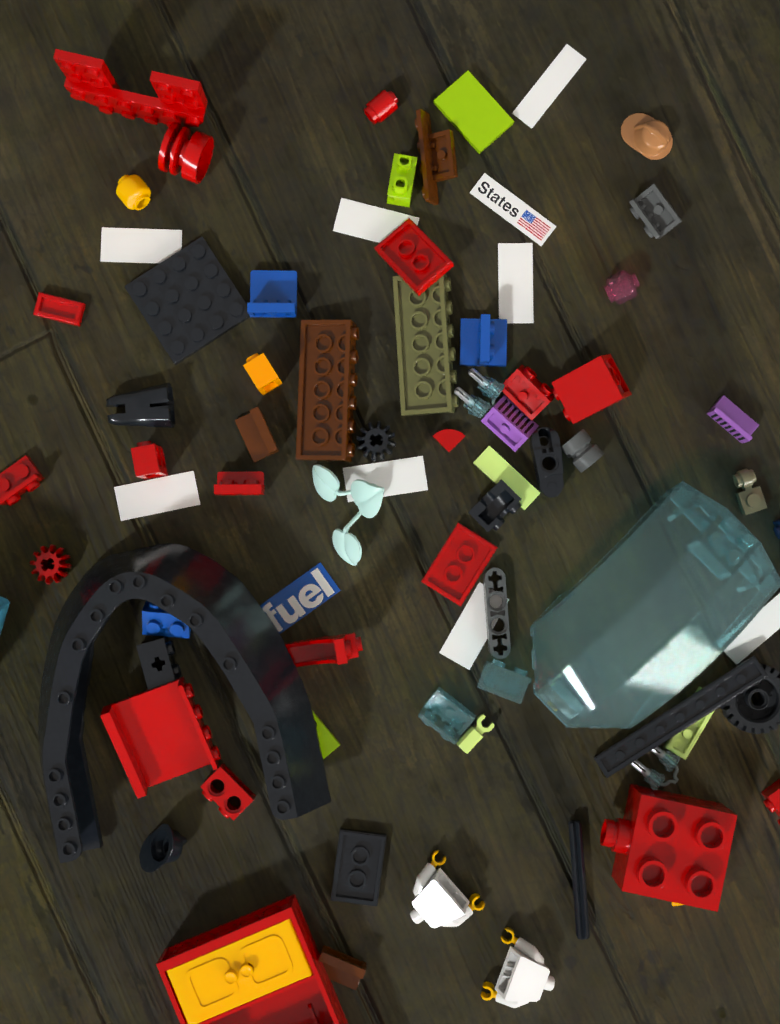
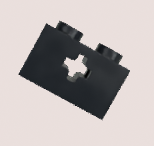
[136,637,182,690]

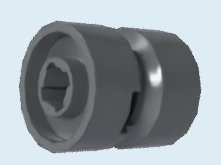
[561,428,604,473]

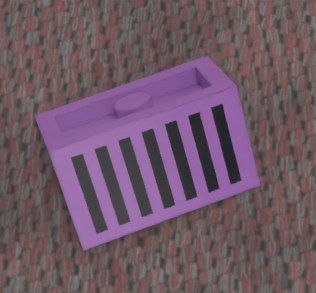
[481,395,539,452]
[707,395,759,443]

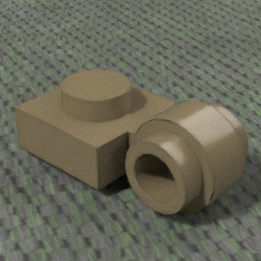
[733,468,767,515]

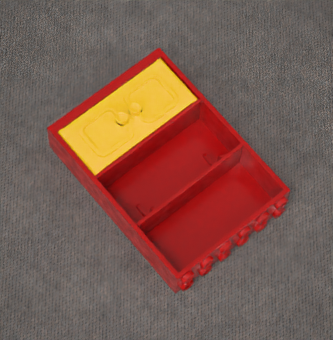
[156,894,348,1024]

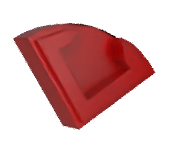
[433,429,465,453]

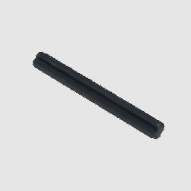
[568,820,590,940]

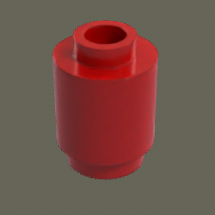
[363,90,399,125]

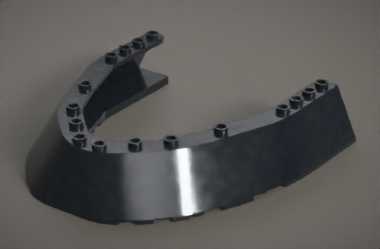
[38,543,331,863]

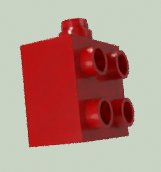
[600,784,737,912]

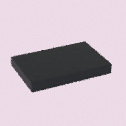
[331,828,387,906]

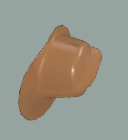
[621,113,673,160]

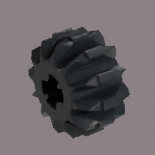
[357,421,396,461]

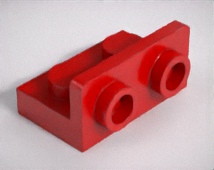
[499,365,555,421]
[0,455,44,506]
[214,471,264,495]

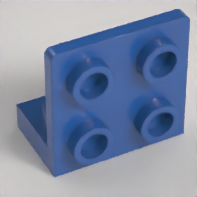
[247,270,297,318]

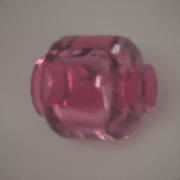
[603,270,640,305]

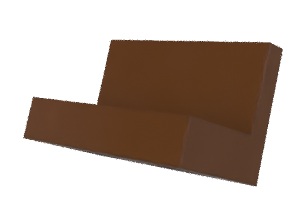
[235,407,279,463]
[318,945,367,990]

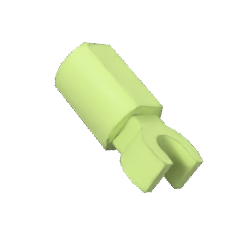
[456,714,494,754]

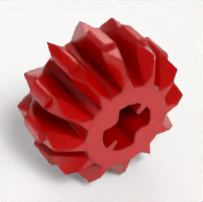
[30,544,72,584]

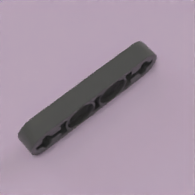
[483,567,511,659]

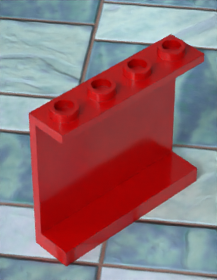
[100,677,221,799]

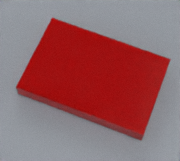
[374,218,454,296]
[421,522,498,607]

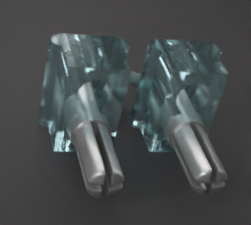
[454,368,505,418]
[631,746,680,790]

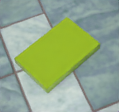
[433,70,514,154]

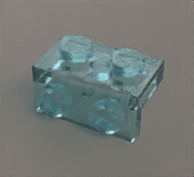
[476,658,532,704]
[418,687,476,745]

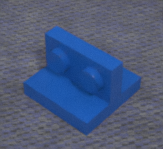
[459,314,507,367]

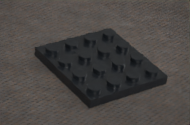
[124,237,250,365]

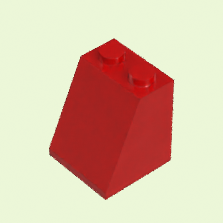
[552,354,632,424]

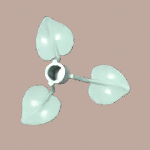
[312,464,384,566]

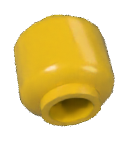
[116,174,151,210]

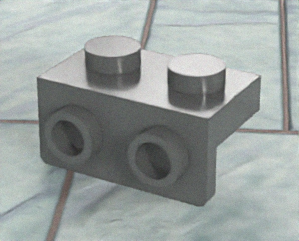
[629,184,682,239]

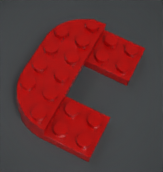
[53,49,208,127]

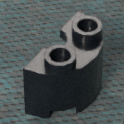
[468,479,522,532]

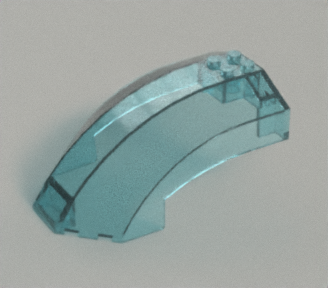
[530,481,780,729]

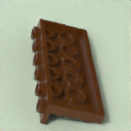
[296,320,359,462]

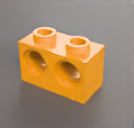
[243,353,282,395]

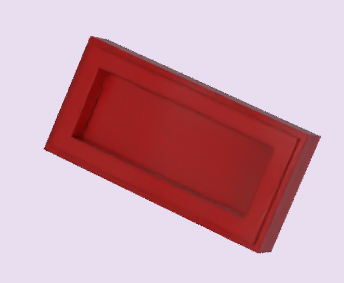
[33,292,86,327]

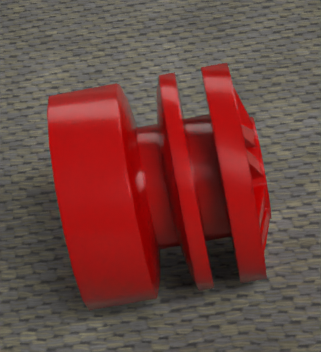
[158,122,214,184]

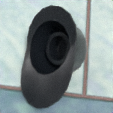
[139,824,187,873]

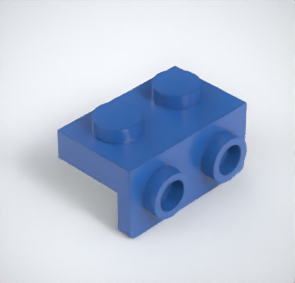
[142,601,191,639]

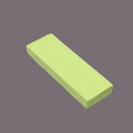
[473,446,540,510]
[664,687,715,760]

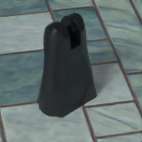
[106,383,176,428]

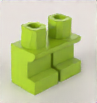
[387,153,417,207]

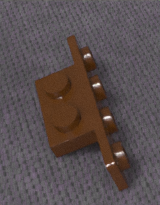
[415,109,458,205]

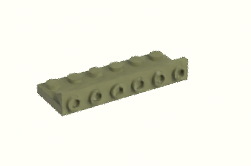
[393,274,459,416]

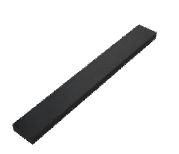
[594,656,768,778]

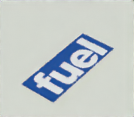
[260,562,341,634]

